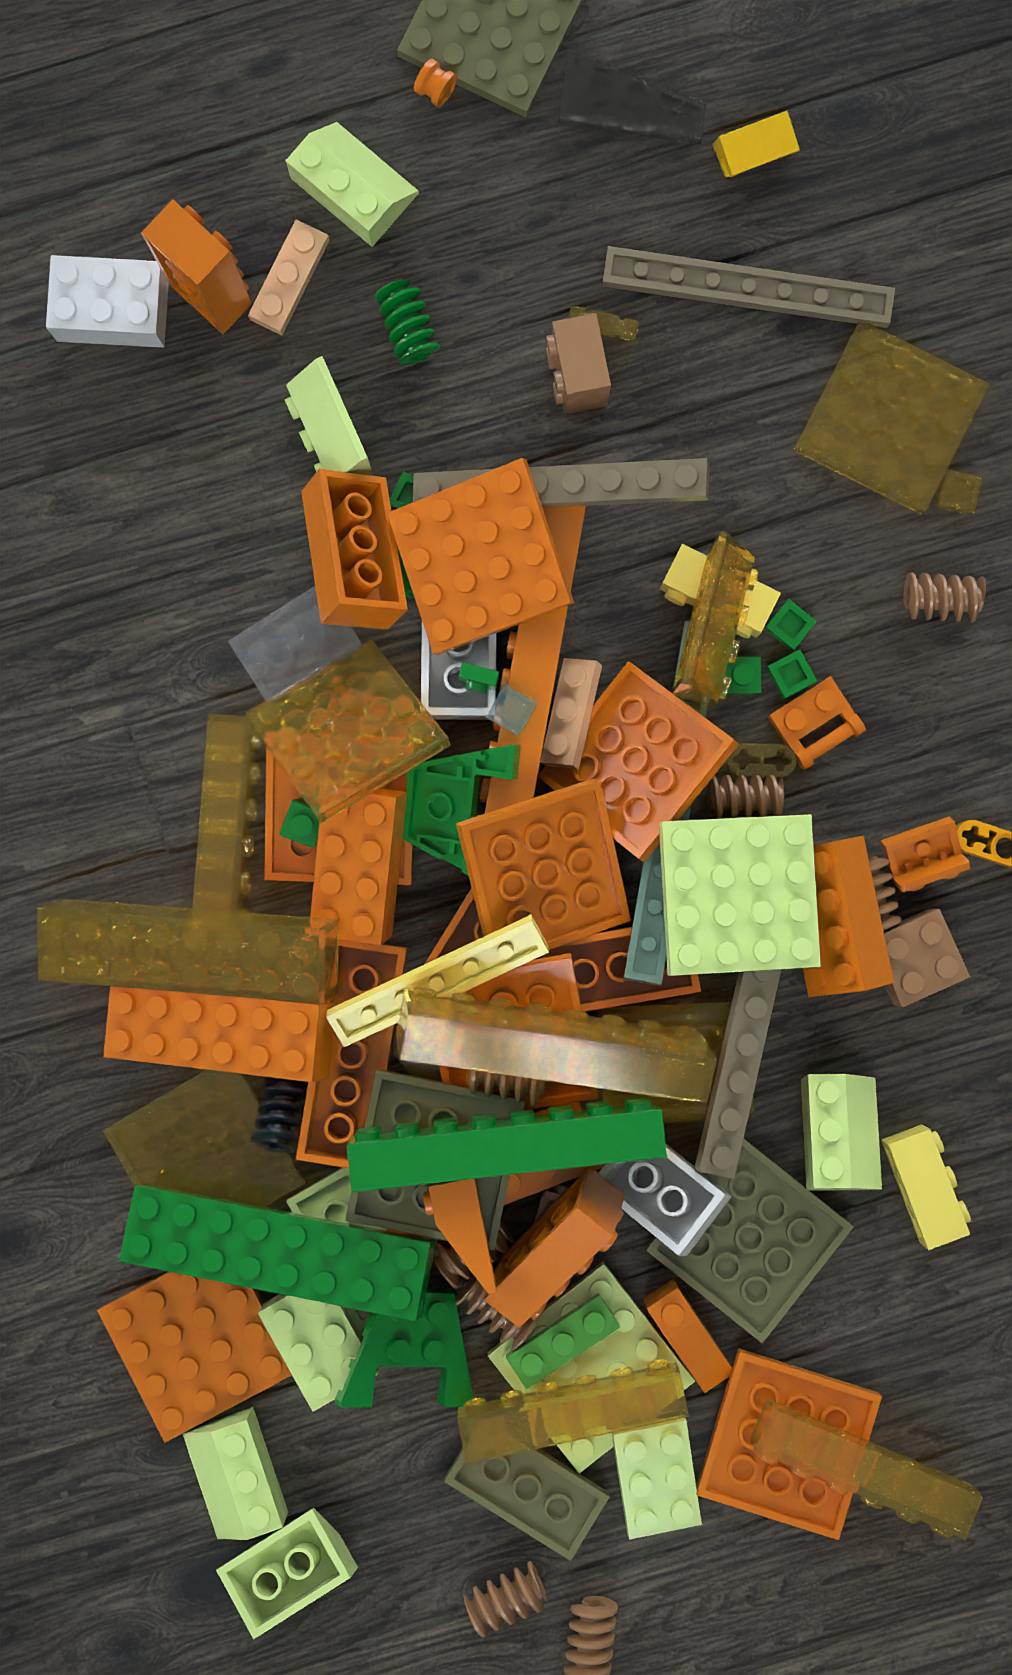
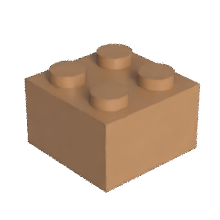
[545,313,611,415]
[884,909,970,1007]

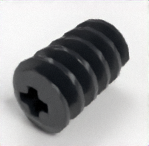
[251,1077,309,1153]

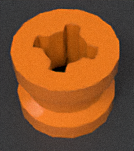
[413,58,458,108]

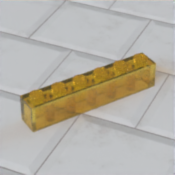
[190,714,263,938]
[457,1359,689,1464]
[750,1398,983,1540]

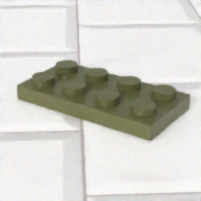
[444,1414,610,1561]

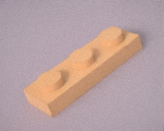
[248,220,330,335]
[540,658,602,770]

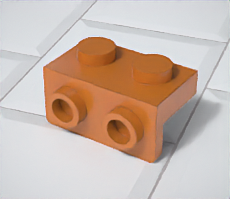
[880,816,971,892]

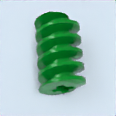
[375,280,440,365]

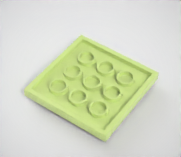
[659,814,821,976]
[488,1261,695,1474]

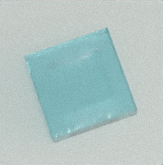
[486,684,538,737]

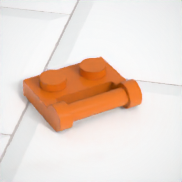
[768,676,866,770]

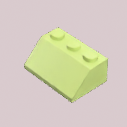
[285,122,419,247]
[284,356,373,476]
[801,1074,882,1191]
[182,1407,288,1540]
[216,1508,358,1639]

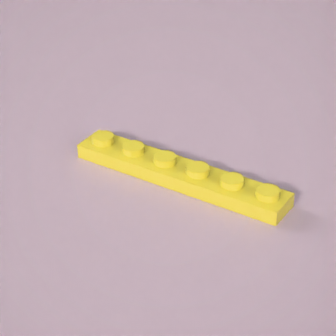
[326,915,549,1047]

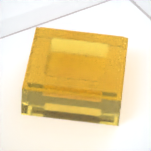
[936,469,983,515]

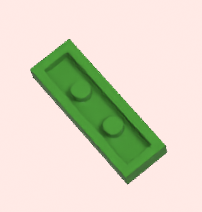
[506,1293,620,1390]

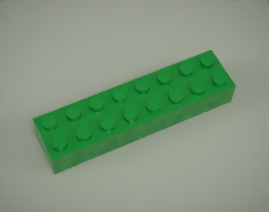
[347,1097,667,1192]
[119,1185,436,1321]

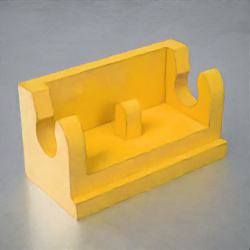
[712,111,800,178]

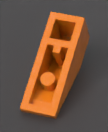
[423,1179,496,1294]
[643,1278,732,1393]

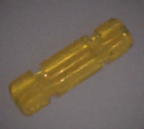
[568,306,639,342]

